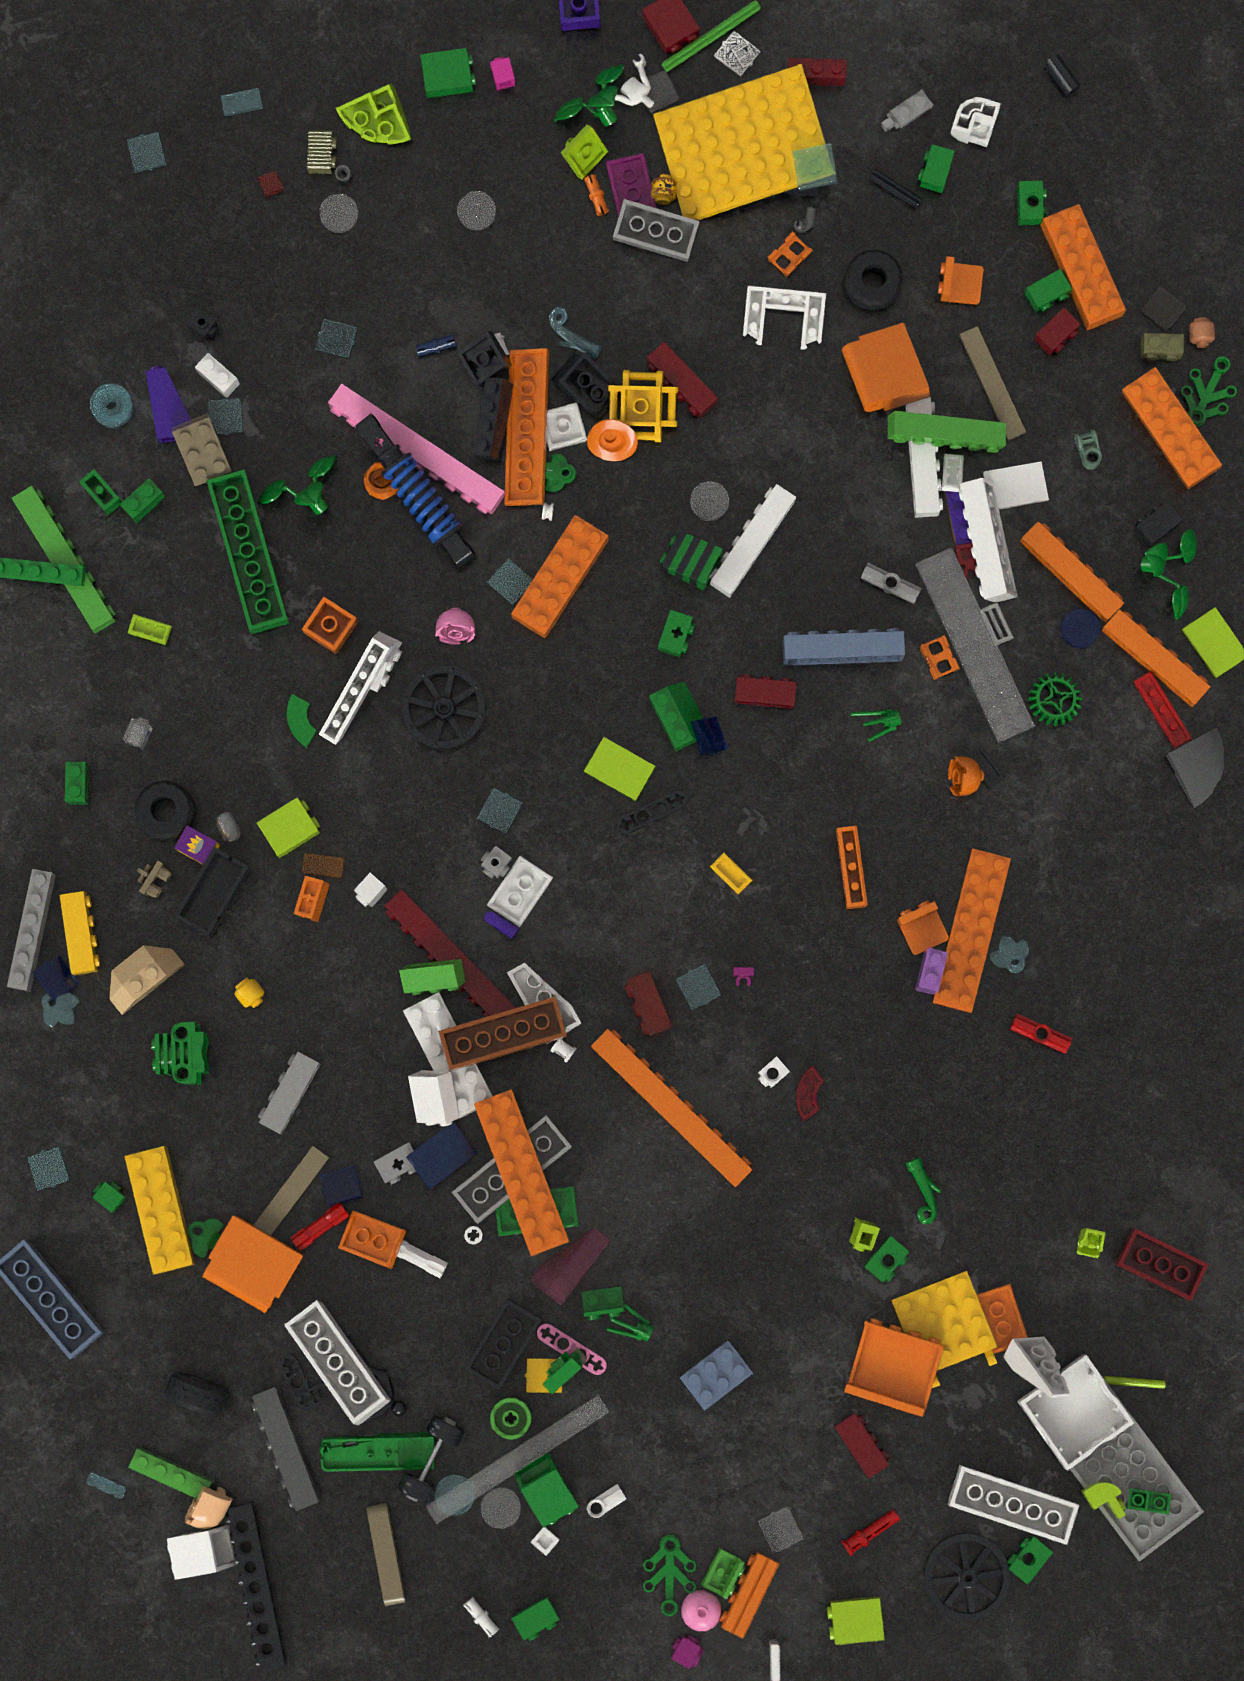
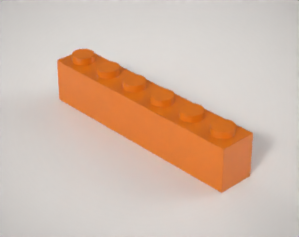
[1020,522,1124,623]
[1101,609,1210,707]

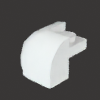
[951,97,1001,147]

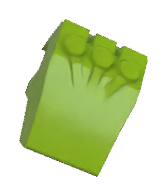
[1077,1228,1106,1258]

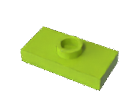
[127,614,172,645]

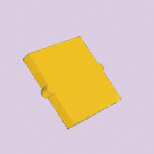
[525,1358,562,1393]

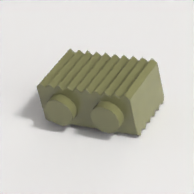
[307,130,337,174]

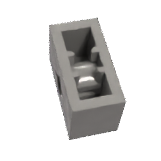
[374,1142,416,1185]

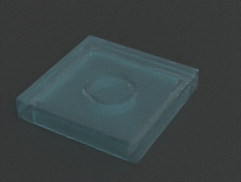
[792,143,838,191]

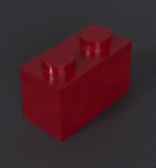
[1034,308,1080,355]

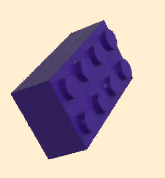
[559,0,600,31]

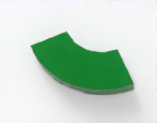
[287,694,317,748]

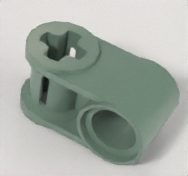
[1074,429,1102,470]

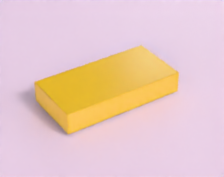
[710,853,752,895]

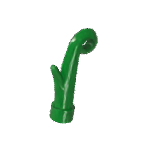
[906,1157,941,1224]

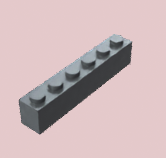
[251,1386,321,1511]

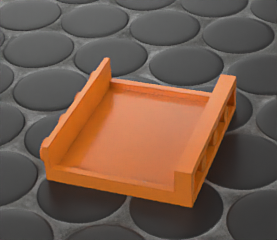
[844,1318,945,1417]

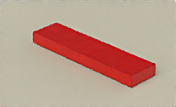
[1133,671,1193,749]

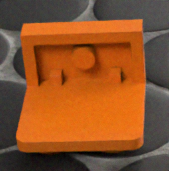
[938,256,984,305]
[897,900,949,955]

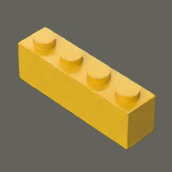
[60,891,100,975]

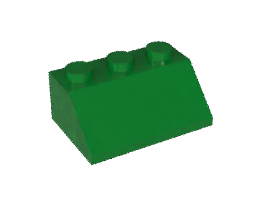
[649,681,711,752]

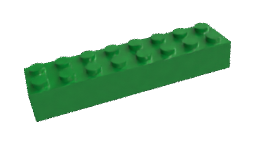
[207,469,290,634]

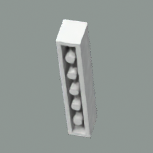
[906,396,943,518]
[709,484,796,598]
[319,631,396,745]

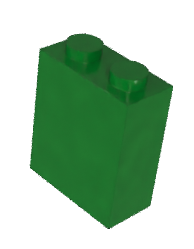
[420,48,476,98]

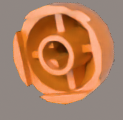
[948,756,984,796]

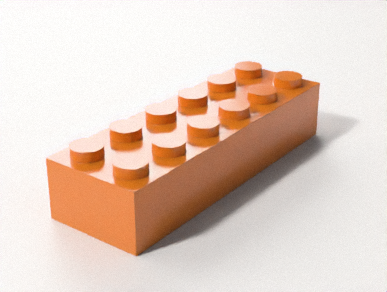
[1040,204,1126,331]
[1122,367,1222,489]
[511,515,609,638]

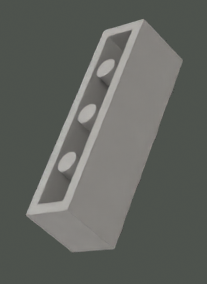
[258,1052,320,1135]

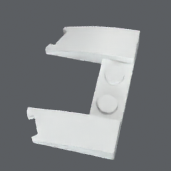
[743,286,826,350]

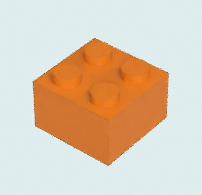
[302,597,358,654]

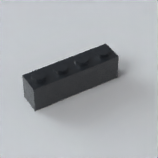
[473,377,514,461]

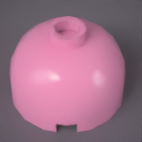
[435,608,475,645]
[681,1589,722,1632]

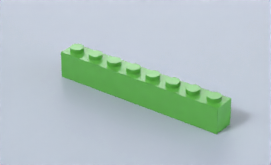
[12,486,116,634]

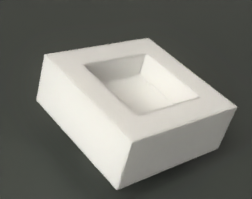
[531,1527,560,1555]

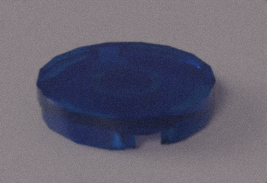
[1060,609,1101,649]

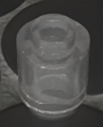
[215,812,242,843]

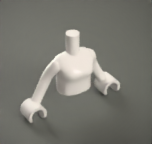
[615,54,654,108]

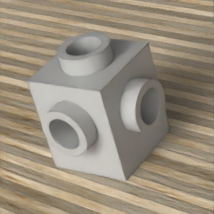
[481,846,512,879]

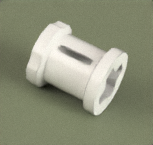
[550,1038,577,1063]

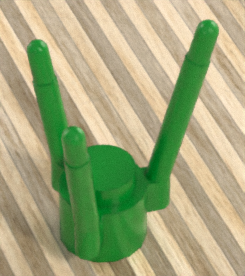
[850,709,901,742]
[606,1303,654,1341]

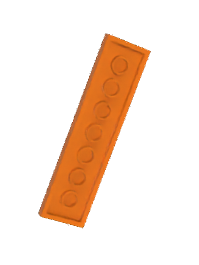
[504,348,549,506]
[932,848,1011,1013]
[474,1089,569,1256]

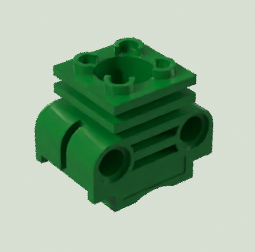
[152,1022,210,1085]

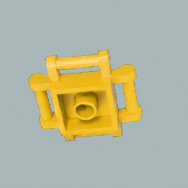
[608,370,678,442]

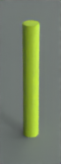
[1103,1376,1165,1389]

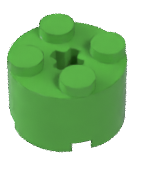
[490,1397,532,1439]

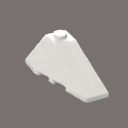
[1003,1337,1070,1398]

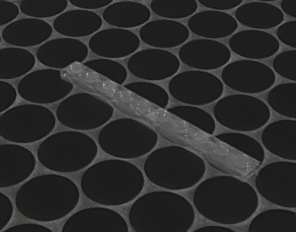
[426,1395,609,1524]

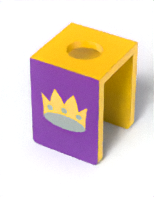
[174,826,220,865]

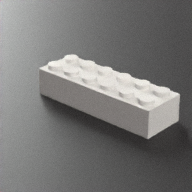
[959,478,1018,603]
[403,992,493,1119]
[285,1300,391,1425]
[947,1465,1079,1545]

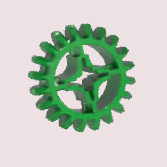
[1028,672,1083,726]

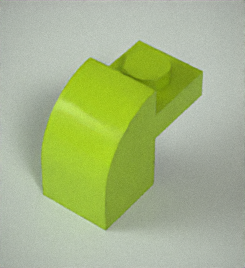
[1081,1481,1126,1519]

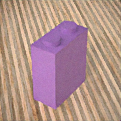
[915,948,948,995]

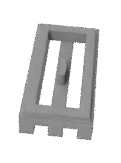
[979,602,1014,647]

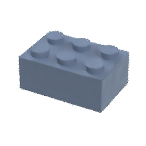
[680,1340,753,1411]

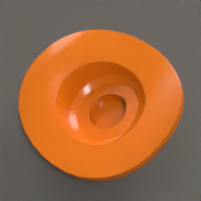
[587,419,638,461]

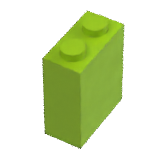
[257,798,320,858]
[827,1596,884,1645]

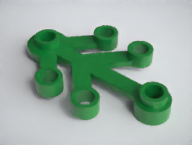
[1180,356,1237,427]
[643,1534,696,1616]

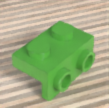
[701,1548,745,1599]

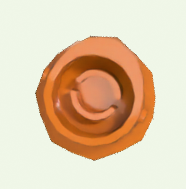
[364,462,399,500]

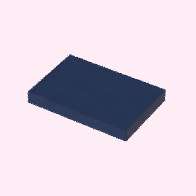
[406,1121,478,1189]

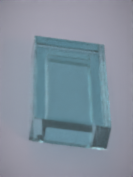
[221,88,263,117]

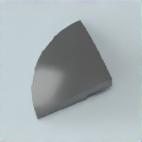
[1166,728,1224,808]

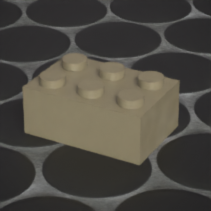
[171,413,232,486]

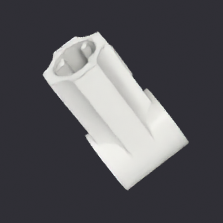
[586,1484,626,1518]

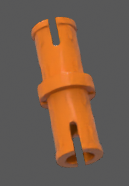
[584,174,609,216]

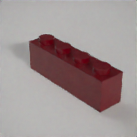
[647,342,718,418]

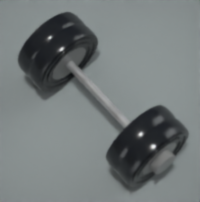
[397,1415,465,1504]

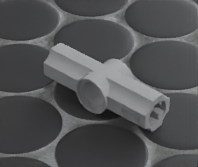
[860,563,922,604]

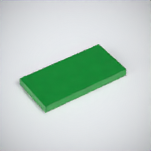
[495,1186,579,1236]

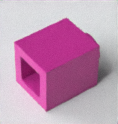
[490,57,515,90]

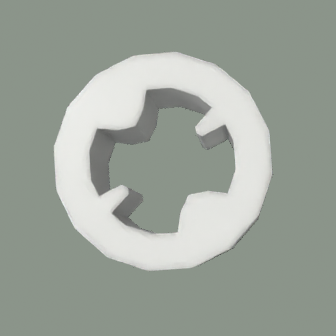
[542,502,554,521]
[464,1226,482,1244]

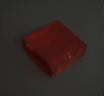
[258,171,284,197]

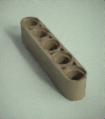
[367,1503,406,1606]

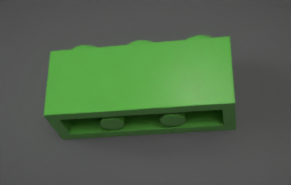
[399,959,466,995]

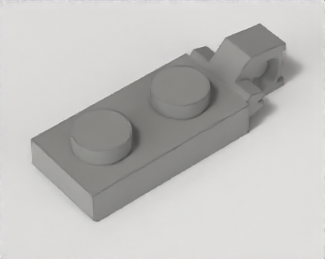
[881,90,933,132]

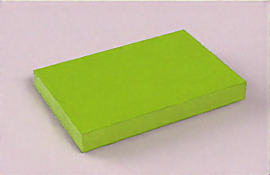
[1182,607,1244,679]
[584,737,655,801]

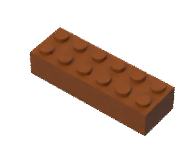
[438,997,567,1071]

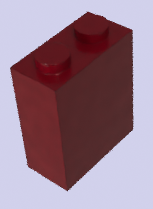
[642,0,700,55]

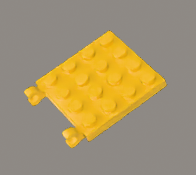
[891,1271,997,1388]

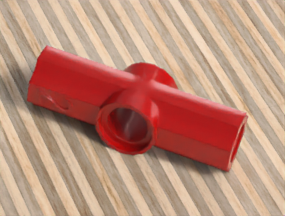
[1010,1014,1073,1054]

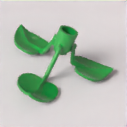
[554,64,625,126]
[258,455,337,515]
[1141,529,1197,620]

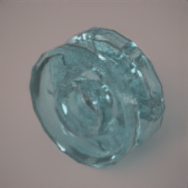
[90,384,133,428]

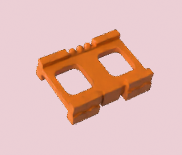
[768,232,812,277]
[919,635,960,680]

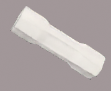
[397,1240,448,1278]

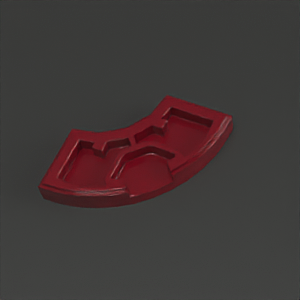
[796,1065,824,1121]

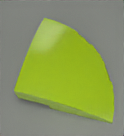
[336,84,411,144]

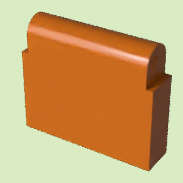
[842,322,929,412]
[202,1214,304,1313]

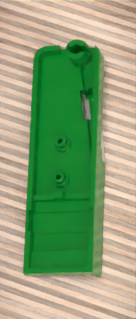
[319,1432,434,1472]

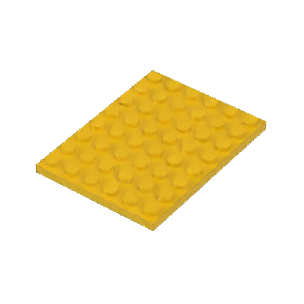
[653,64,835,220]

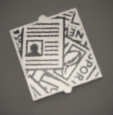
[714,31,761,77]

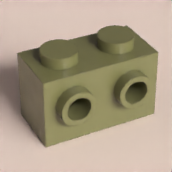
[1141,333,1184,361]

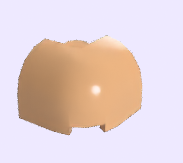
[185,1486,233,1529]

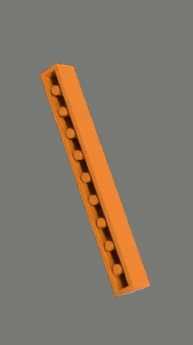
[591,1029,752,1187]

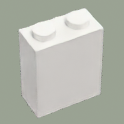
[408,1070,460,1126]

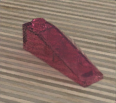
[530,1228,610,1305]

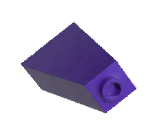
[146,366,191,443]

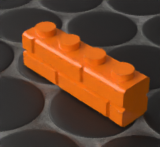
[836,826,868,909]
[719,1551,779,1638]

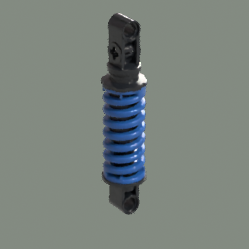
[355,413,476,567]

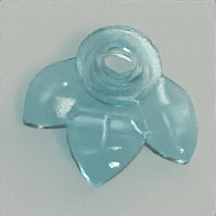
[989,936,1029,973]
[42,992,80,1028]

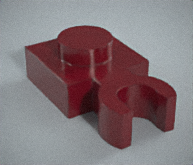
[955,543,977,579]

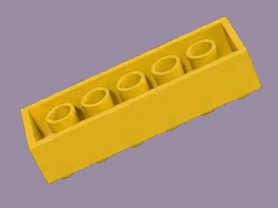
[125,1146,196,1275]

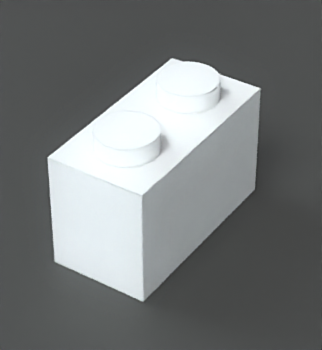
[195,353,240,398]
[354,873,388,907]

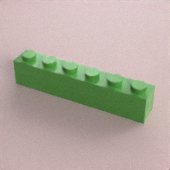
[887,411,1006,453]

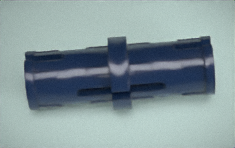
[415,334,456,357]

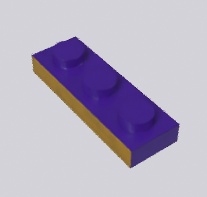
[944,491,972,546]

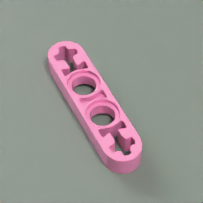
[537,1324,607,1375]

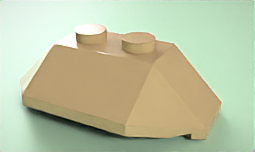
[110,945,185,1015]

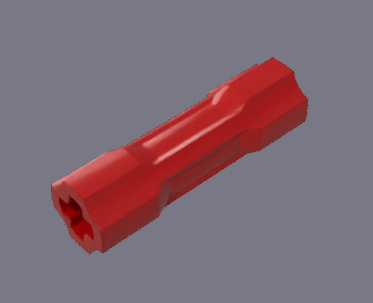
[290,1202,350,1252]

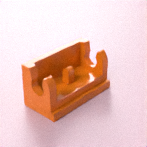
[294,876,330,922]

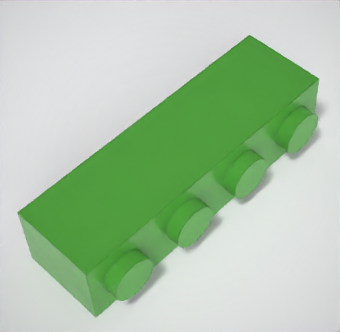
[128,1447,214,1499]

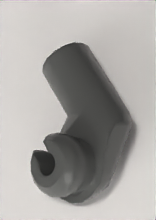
[794,207,816,233]

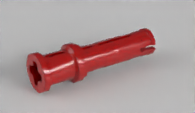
[841,1509,900,1557]

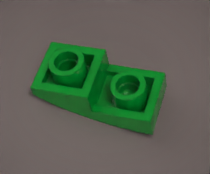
[1127,1488,1172,1515]

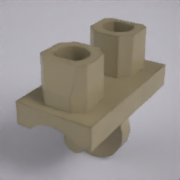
[136,861,172,898]

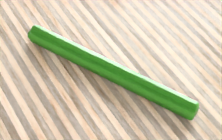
[662,0,761,72]

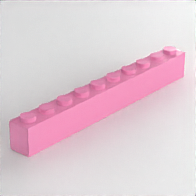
[328,383,505,515]

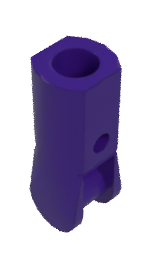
[484,911,519,939]

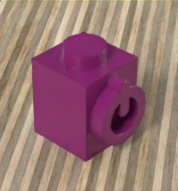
[671,1634,704,1669]

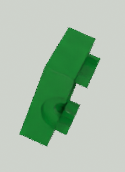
[543,1348,587,1394]

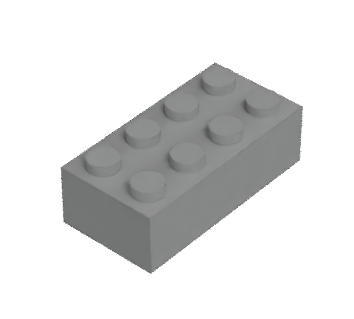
[613,199,699,262]

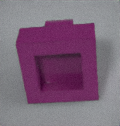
[733,967,754,986]

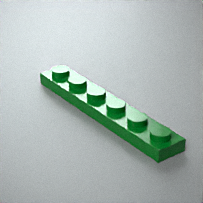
[0,558,86,586]

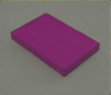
[606,153,657,218]

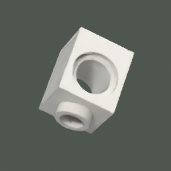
[758,1057,790,1088]

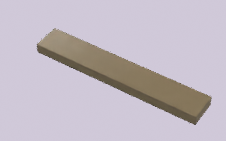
[959,326,1026,441]
[253,1146,329,1236]

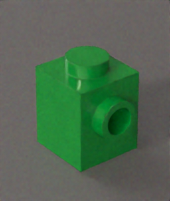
[93,1181,127,1213]

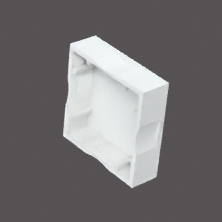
[1017,1354,1134,1470]

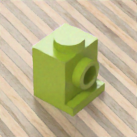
[849,1218,880,1252]

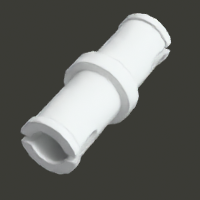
[463,1597,499,1637]

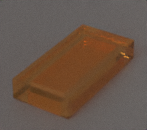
[302,853,344,878]

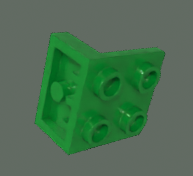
[581,1286,625,1320]

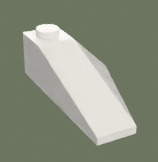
[507,963,581,1044]

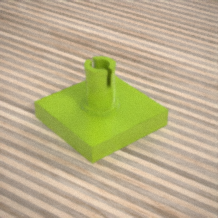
[561,125,608,179]

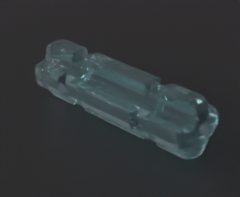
[86,1473,126,1498]

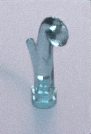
[549,308,602,360]

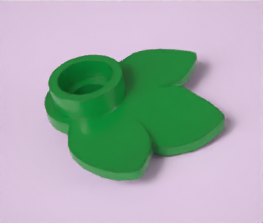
[545,454,576,492]
[188,1219,223,1258]

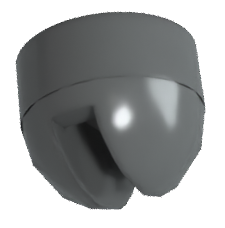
[335,165,352,181]

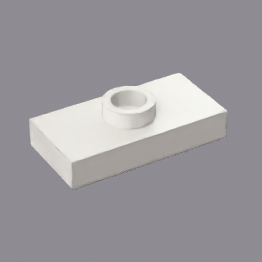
[942,454,964,492]

